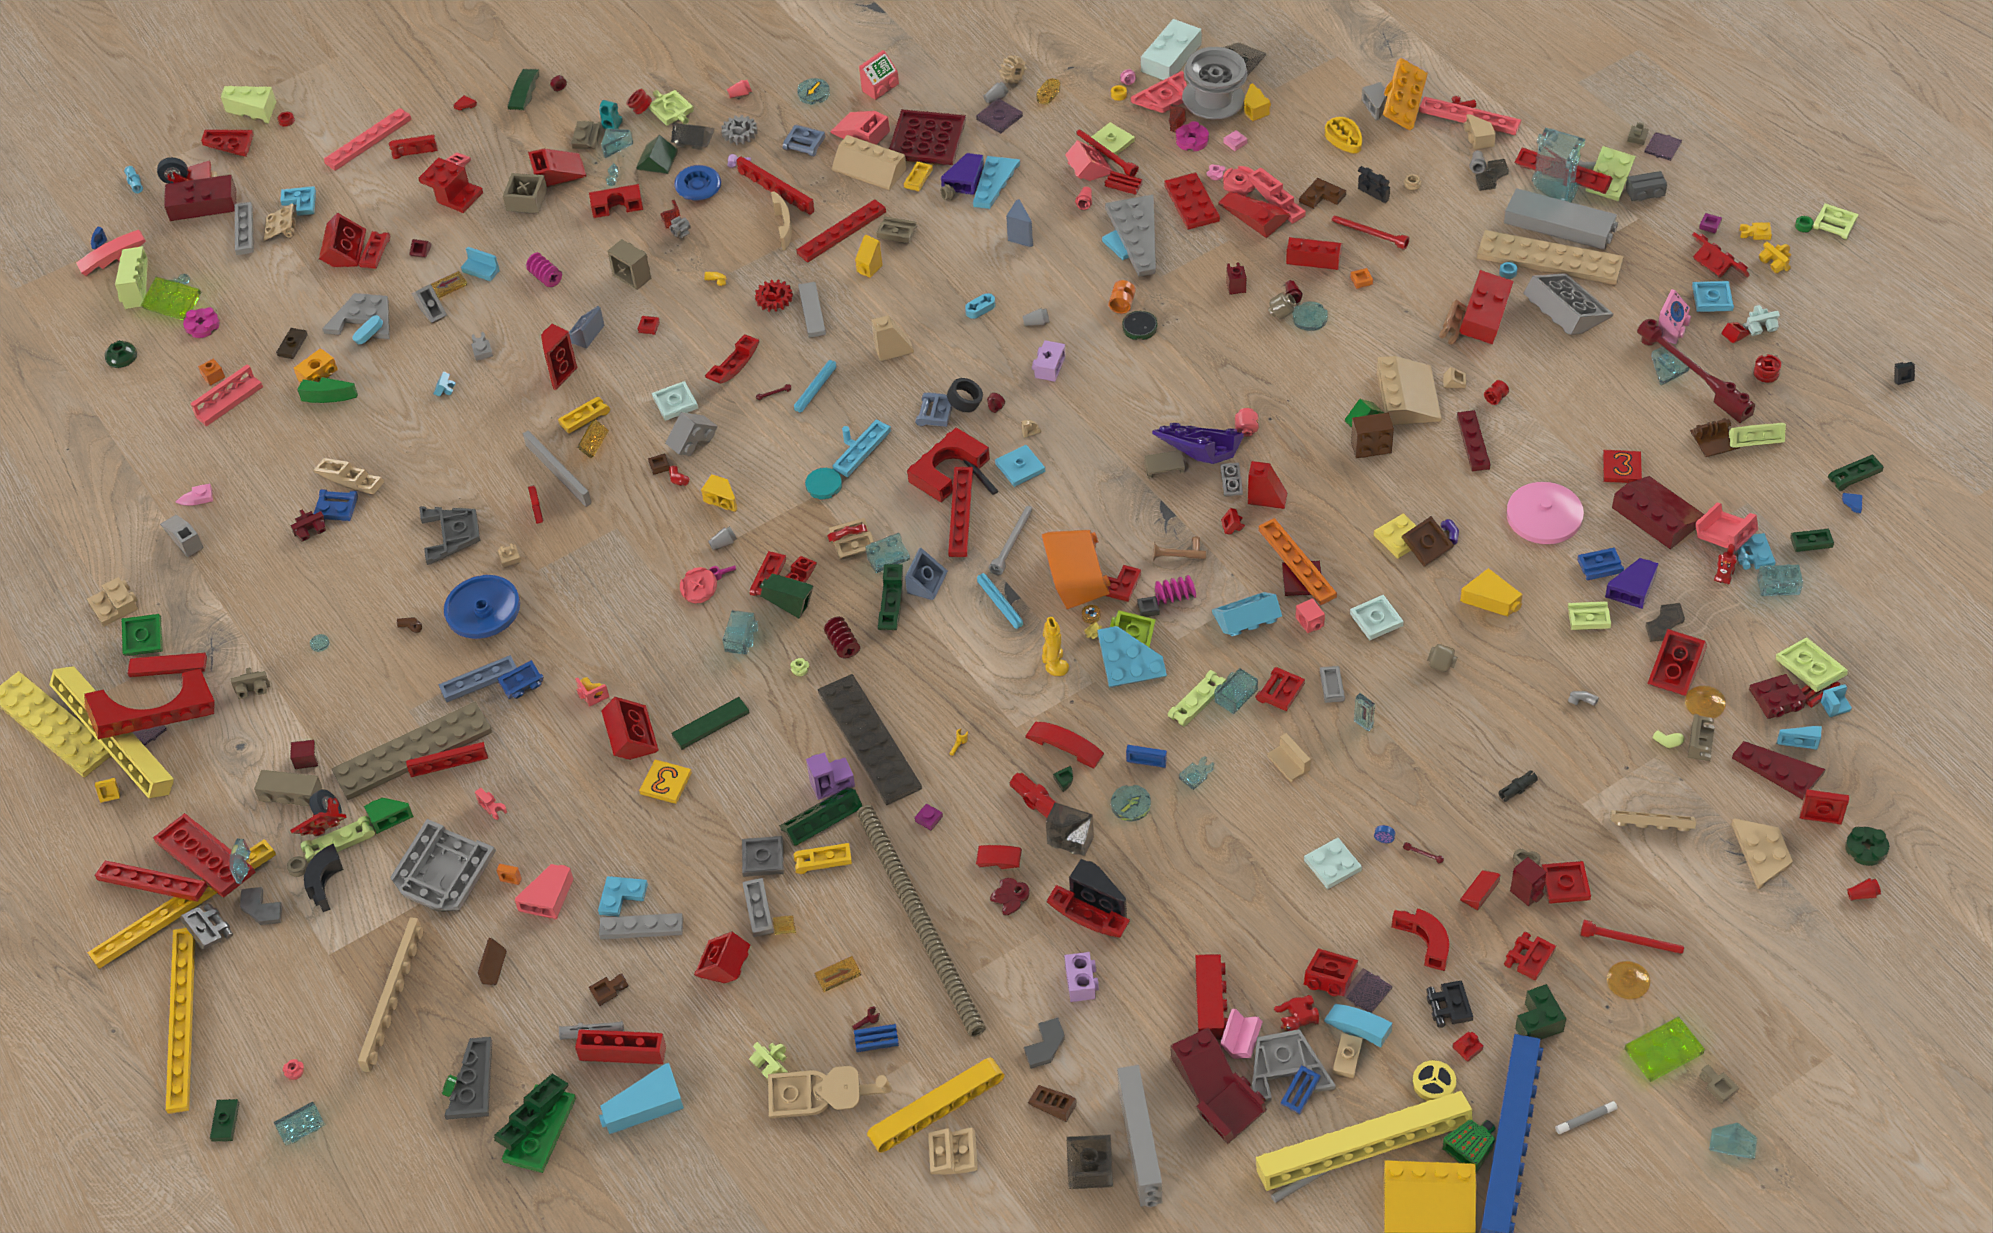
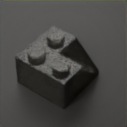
[1046,802,1094,856]
[1066,1135,1113,1189]

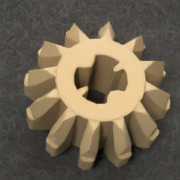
[999,55,1027,83]

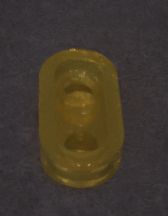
[1036,78,1061,105]

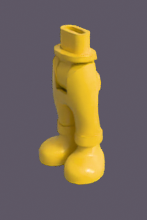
[1042,617,1069,676]

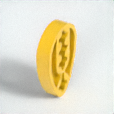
[1325,117,1362,154]

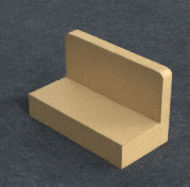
[1268,733,1311,782]

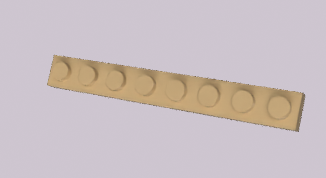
[358,917,423,1072]

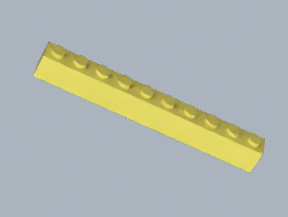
[49,666,174,799]
[1255,1091,1472,1191]

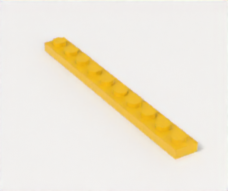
[87,839,276,969]
[165,928,195,1114]

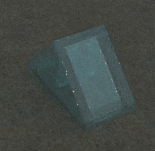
[601,128,633,158]
[1709,1123,1757,1159]

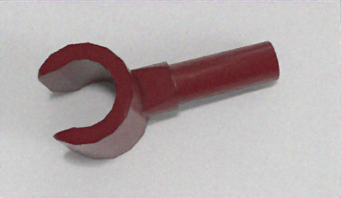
[852,1006,880,1030]

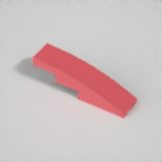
[1248,168,1306,224]
[76,230,146,276]

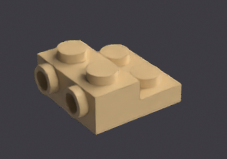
[87,577,138,627]

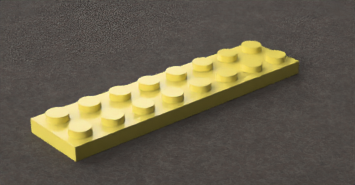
[0,671,111,778]

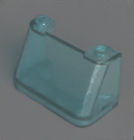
[1532,128,1585,202]

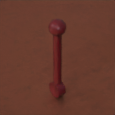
[756,384,792,400]
[1403,842,1444,864]

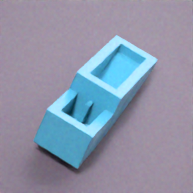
[1324,1004,1392,1047]

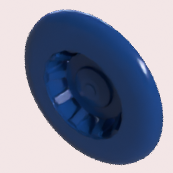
[674,165,721,200]

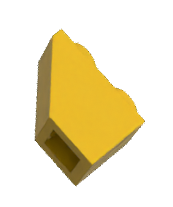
[1244,83,1271,122]
[701,474,737,512]

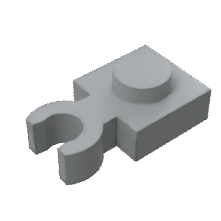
[471,332,493,361]

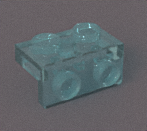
[865,533,910,573]

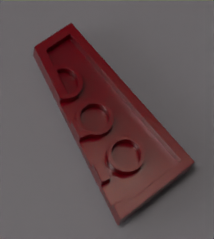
[1732,741,1825,800]

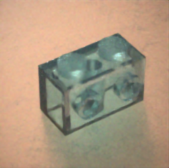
[723,610,758,655]

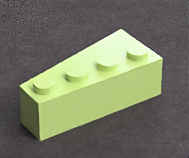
[115,246,148,309]

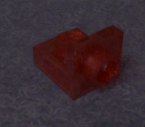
[1169,104,1186,133]

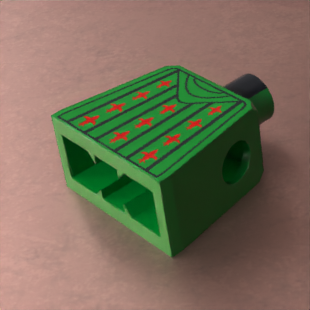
[1442,1120,1496,1174]

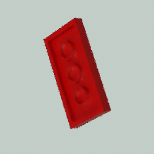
[1164,172,1220,230]

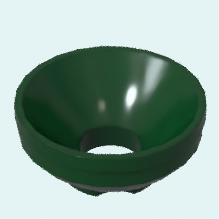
[104,340,137,368]

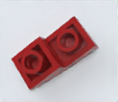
[785,556,817,583]
[976,845,1022,869]

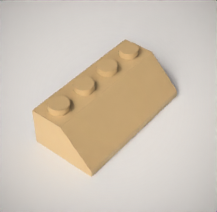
[832,135,906,191]

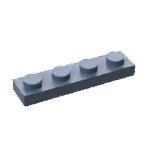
[438,655,517,703]

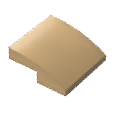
[829,518,876,559]
[928,1127,978,1175]

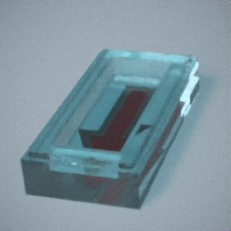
[1354,693,1375,731]

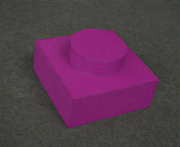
[1699,213,1722,234]
[914,803,943,831]

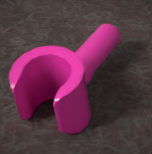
[709,565,736,581]

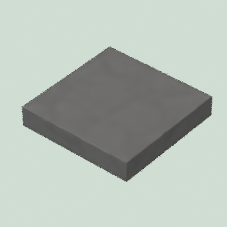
[742,836,784,877]

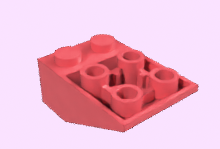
[830,111,890,145]

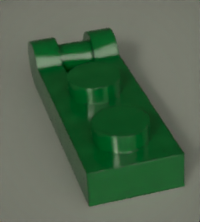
[1828,454,1884,491]

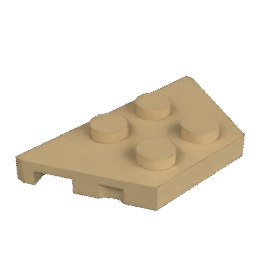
[1731,819,1793,889]

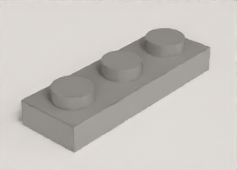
[742,878,774,937]

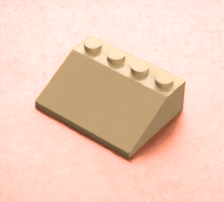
[1377,356,1442,425]

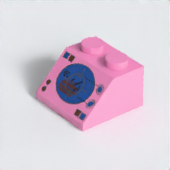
[1658,289,1691,344]

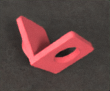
[575,677,609,707]

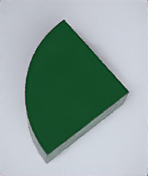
[1053,766,1073,792]

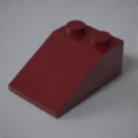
[1171,1027,1234,1105]

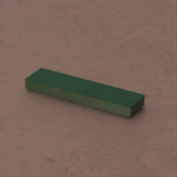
[671,697,749,750]

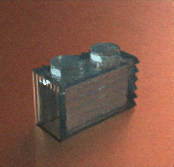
[1214,668,1258,714]

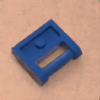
[313,489,358,521]

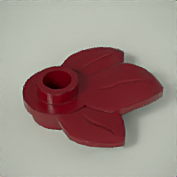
[990,878,1030,916]

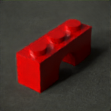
[589,184,643,218]

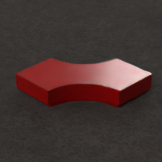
[528,485,544,524]

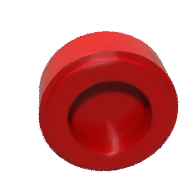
[277,111,295,127]

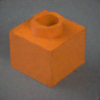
[198,358,226,386]

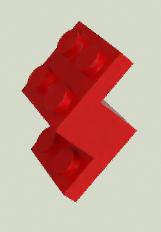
[418,157,484,213]

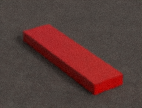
[127,652,207,677]
[406,742,488,777]

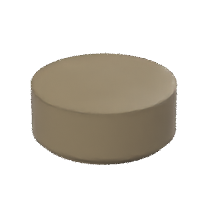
[287,856,308,877]

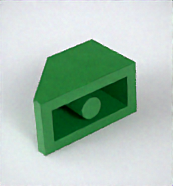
[364,797,414,834]

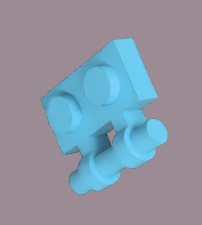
[1736,533,1776,570]

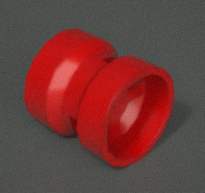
[1484,380,1509,405]

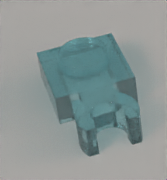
[1179,756,1214,790]

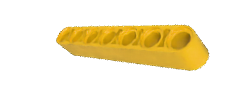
[867,1057,1005,1153]

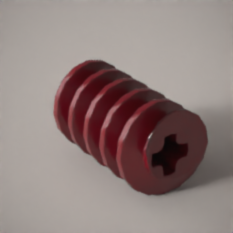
[824,616,861,659]

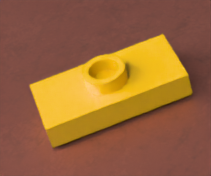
[904,162,933,192]

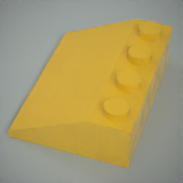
[1383,1160,1476,1233]

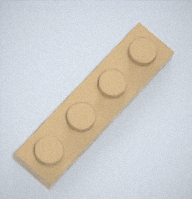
[1610,810,1696,831]

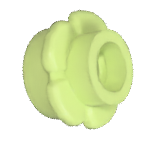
[790,658,809,676]

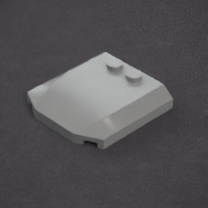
[390,819,496,911]

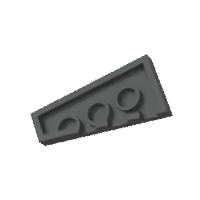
[444,1037,492,1120]

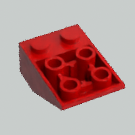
[528,148,587,186]

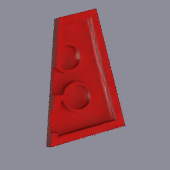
[201,129,254,157]

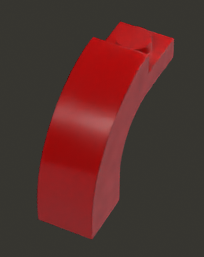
[1391,908,1450,971]

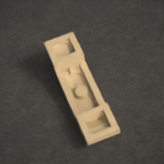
[771,192,792,251]

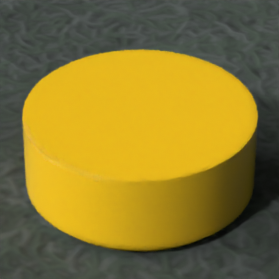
[1111,85,1127,101]

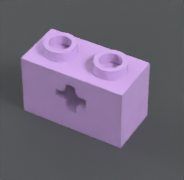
[1032,340,1066,382]

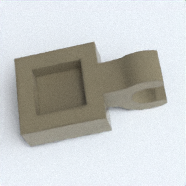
[1699,1065,1739,1104]

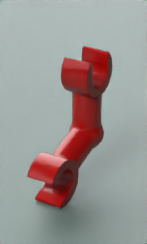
[827,524,868,542]

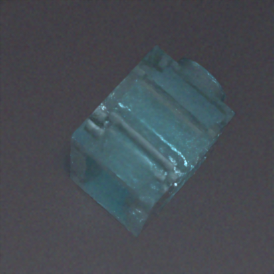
[1757,564,1803,596]

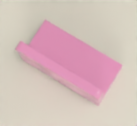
[1221,1009,1263,1059]

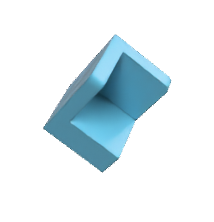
[1821,684,1852,717]

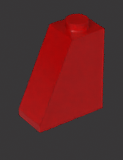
[1248,461,1288,509]

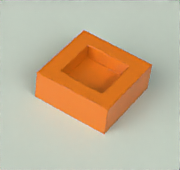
[1350,268,1373,289]
[496,863,522,885]

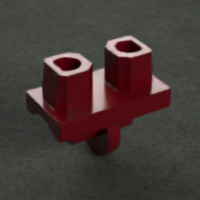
[291,509,326,542]

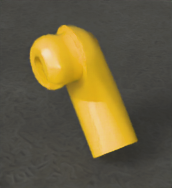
[581,677,603,696]

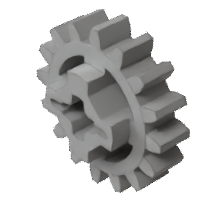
[721,115,758,145]

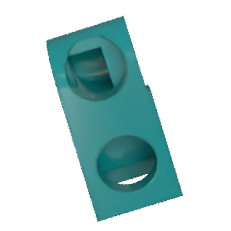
[599,100,623,132]

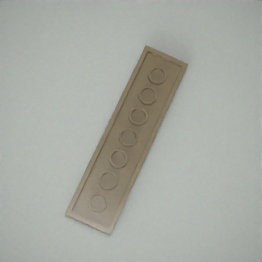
[331,701,492,800]

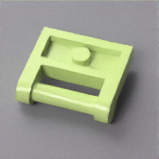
[1813,204,1859,240]

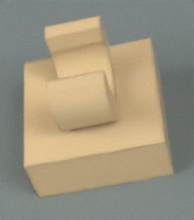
[498,543,521,568]

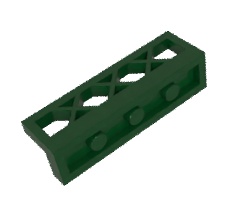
[779,787,863,846]

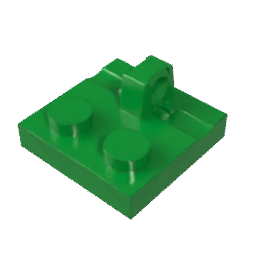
[121,614,163,656]

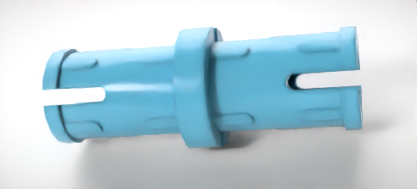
[124,166,143,193]

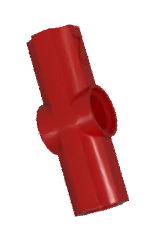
[1009,772,1063,822]

